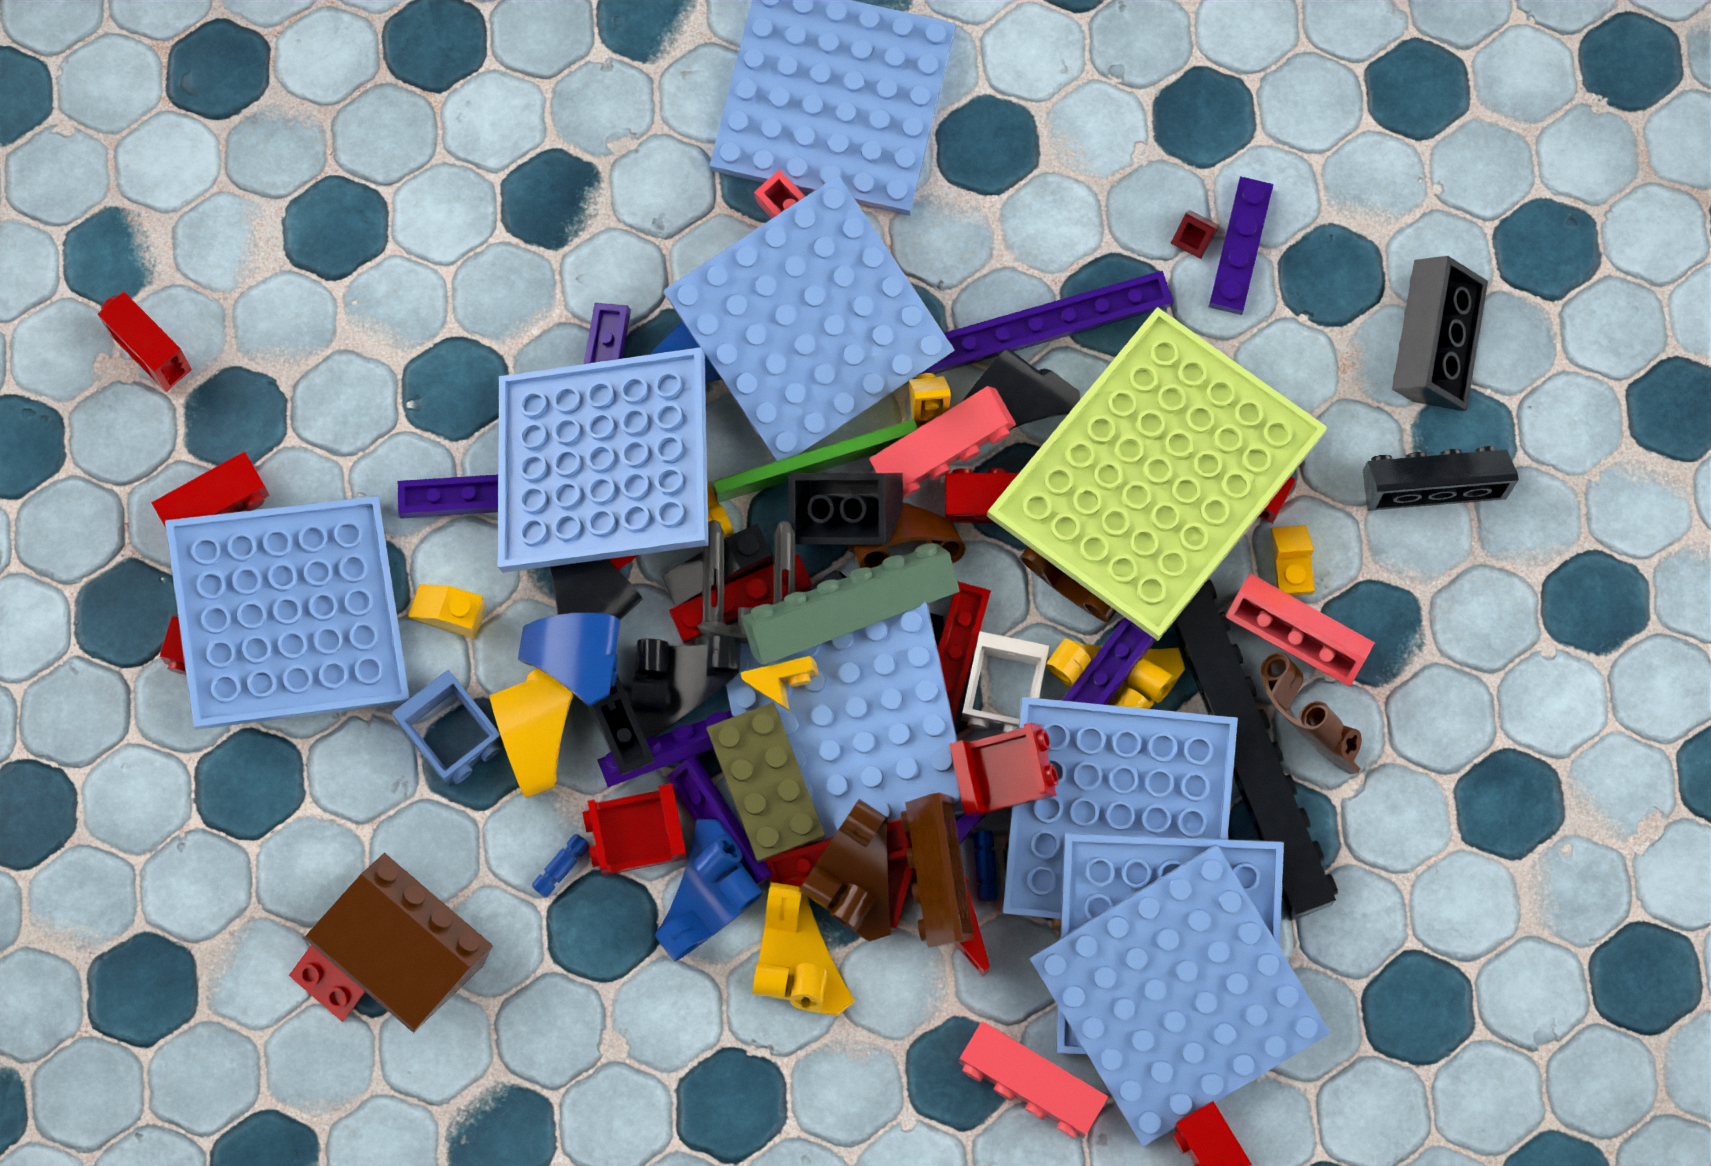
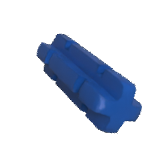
[974,831,998,902]
[532,834,589,898]

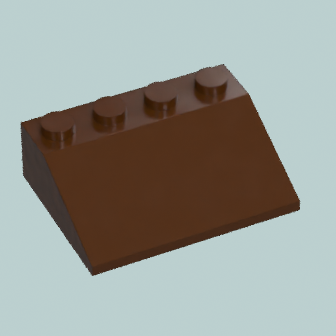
[901,792,975,947]
[305,852,493,1033]

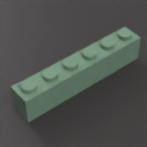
[741,543,960,665]

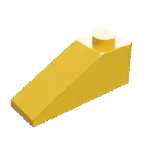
[908,373,951,428]

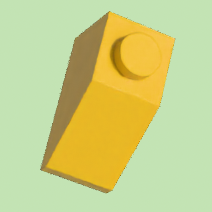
[408,584,487,639]

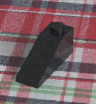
[662,524,773,607]
[590,674,655,776]

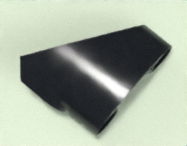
[962,348,1080,430]
[550,559,643,620]
[631,635,741,739]

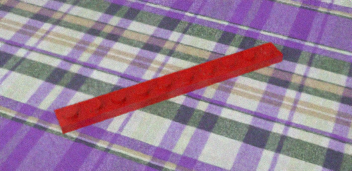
[887,581,991,931]

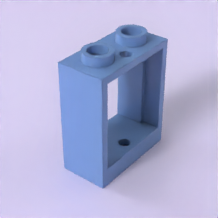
[392,669,503,786]

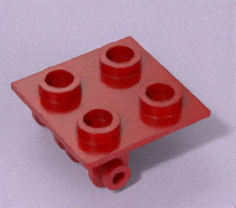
[289,945,365,1022]

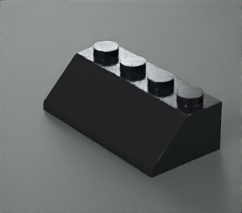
[1392,256,1488,411]
[1363,446,1519,511]

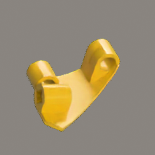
[1045,638,1186,709]
[489,668,574,798]
[752,882,854,1016]

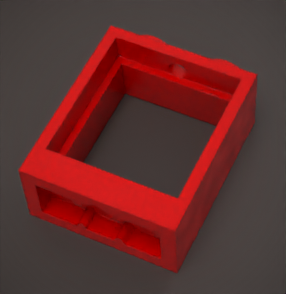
[97,291,192,392]

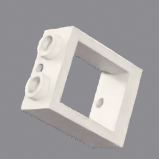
[961,631,1049,733]

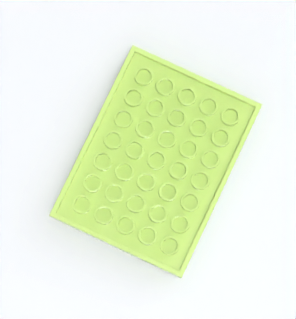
[987,307,1327,641]

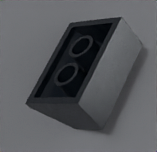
[788,473,903,545]

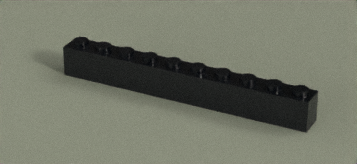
[1171,579,1338,921]

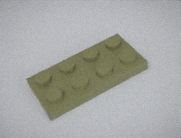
[706,702,825,863]

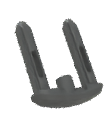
[697,520,795,643]

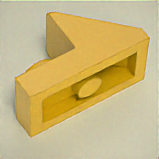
[1270,525,1315,596]
[740,656,819,711]

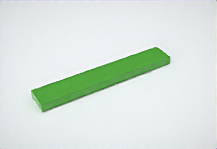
[713,420,918,503]

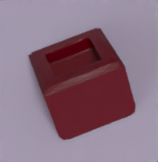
[1171,210,1219,259]

